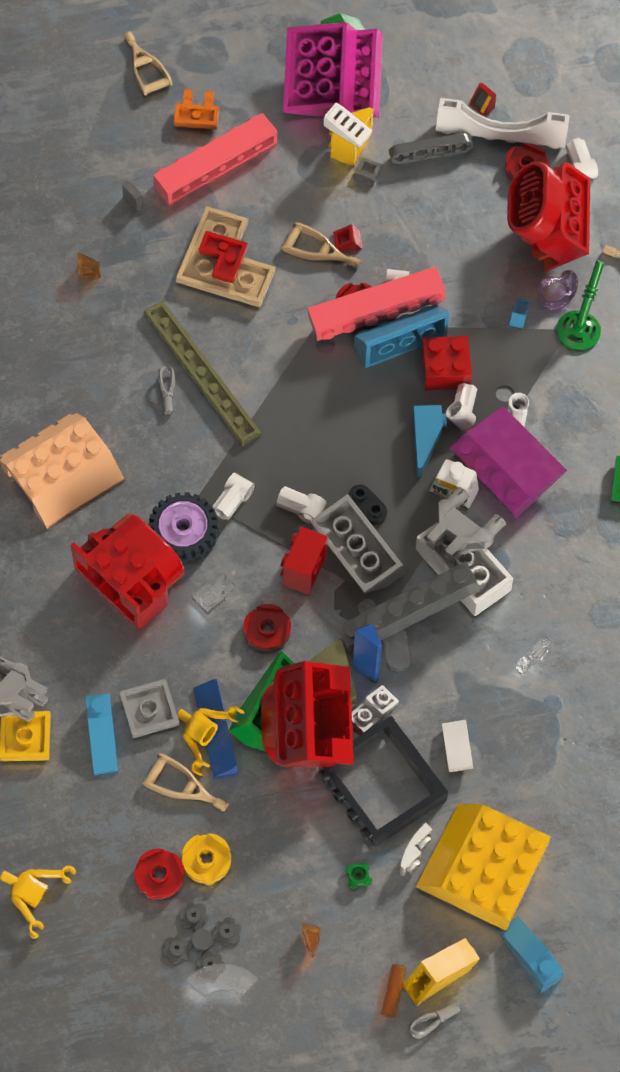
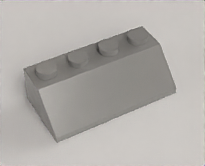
[310,494,405,593]

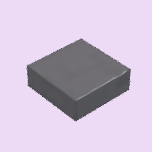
[354,157,382,185]
[122,181,143,211]

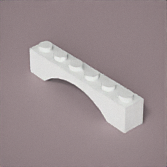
[436,98,569,149]

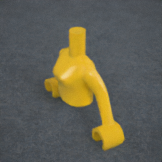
[177,706,244,777]
[0,866,76,939]

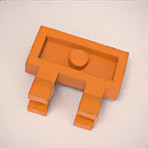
[174,89,219,130]

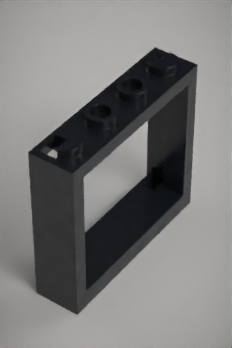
[318,716,448,847]

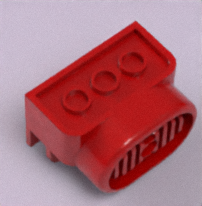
[507,162,591,271]
[71,513,185,631]
[261,661,354,768]

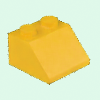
[329,107,373,167]

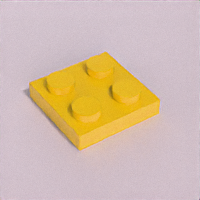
[0,711,51,761]

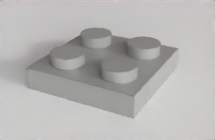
[119,679,179,738]

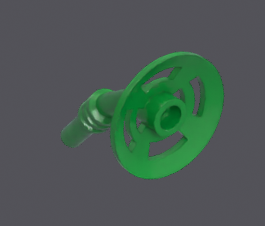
[556,260,605,350]

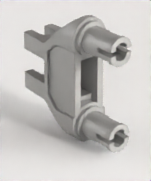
[426,487,506,564]
[0,656,48,722]

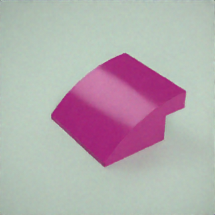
[283,22,383,118]

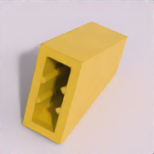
[402,938,480,1006]

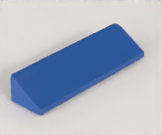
[352,624,382,683]
[193,679,237,778]

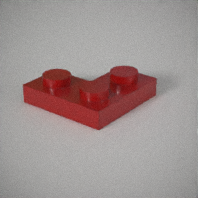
[198,231,248,284]

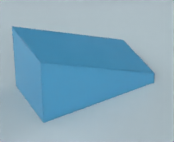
[509,298,531,329]

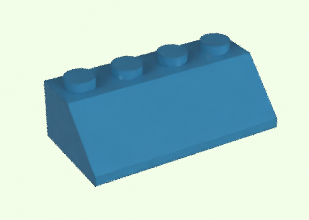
[354,304,450,368]

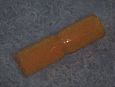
[381,964,407,1018]

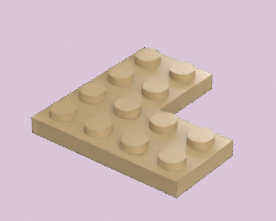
[176,206,275,308]

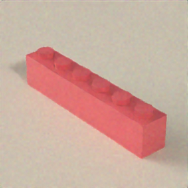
[153,113,277,205]
[308,266,445,341]

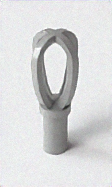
[158,366,175,414]
[408,1003,460,1039]

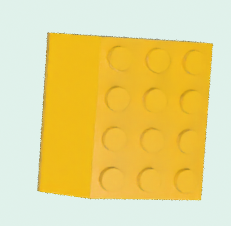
[416,804,551,931]

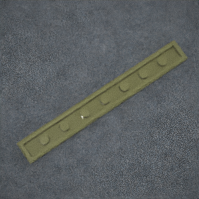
[144,300,261,447]

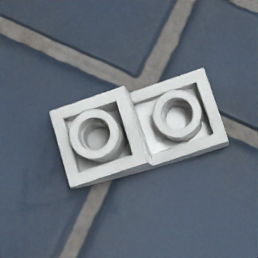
[352,685,399,735]
[442,720,474,772]
[400,823,433,876]

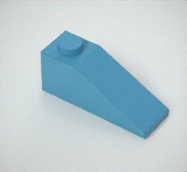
[413,405,447,478]
[86,693,118,775]
[498,917,564,993]

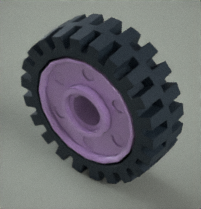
[149,492,218,564]

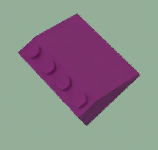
[450,406,567,519]

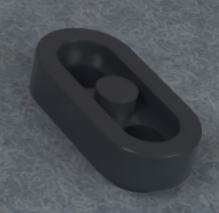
[348,485,387,526]

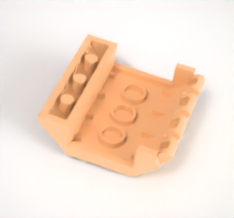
[0,413,125,528]

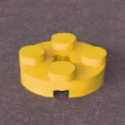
[182,833,231,885]

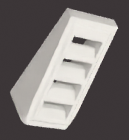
[324,103,372,148]

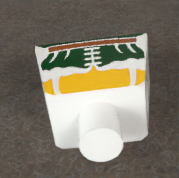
[429,460,479,509]

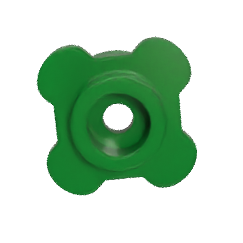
[345,862,372,889]

